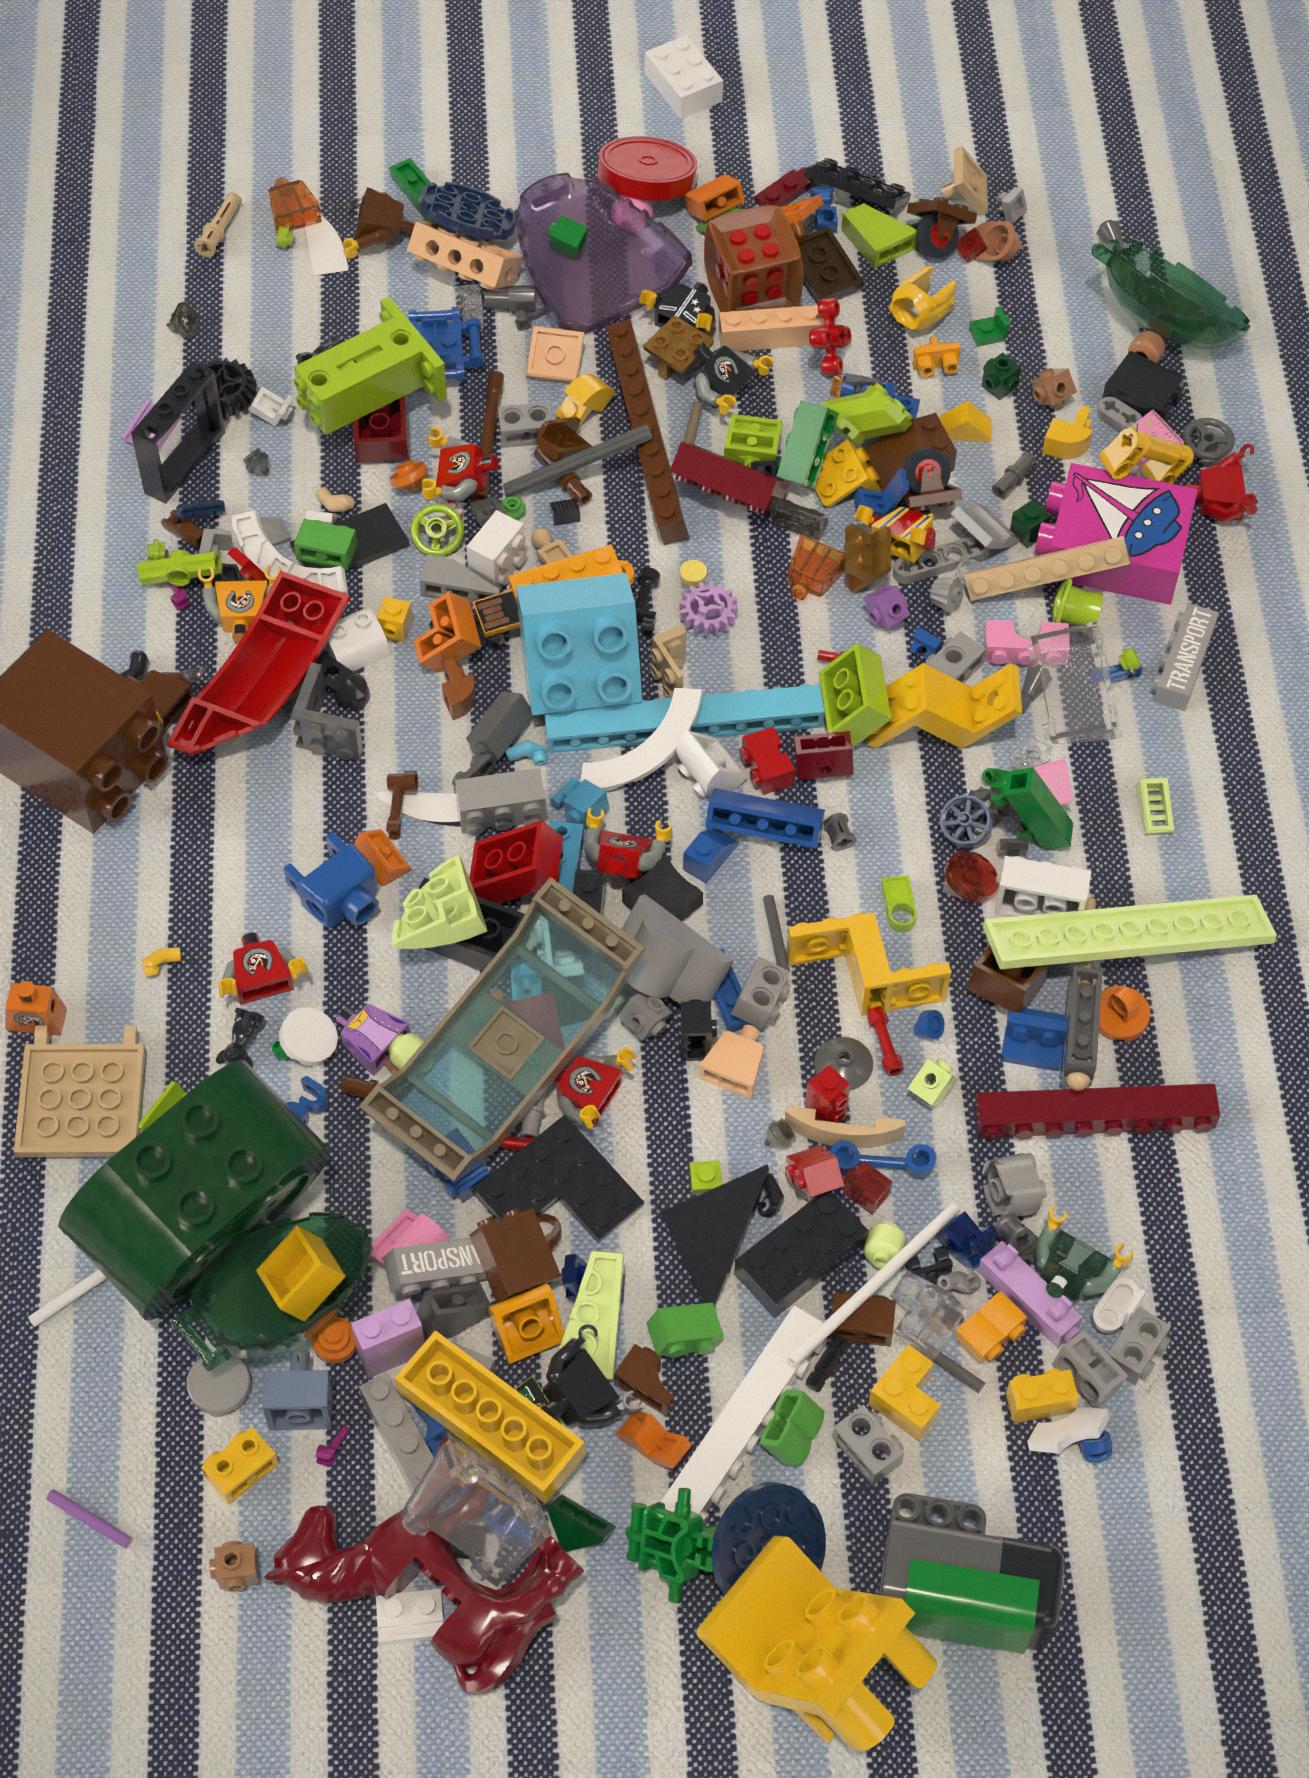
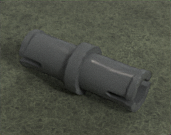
[992,452,1037,499]

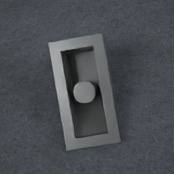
[416,1284,491,1339]

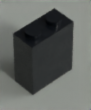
[1102,351,1185,420]

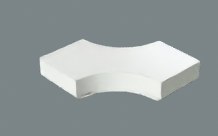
[1027,1407,1110,1454]

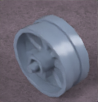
[940,794,993,849]

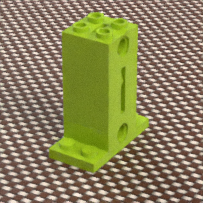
[293,296,447,435]

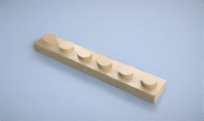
[964,536,1130,601]

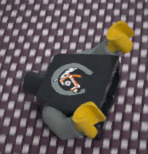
[692,342,773,415]

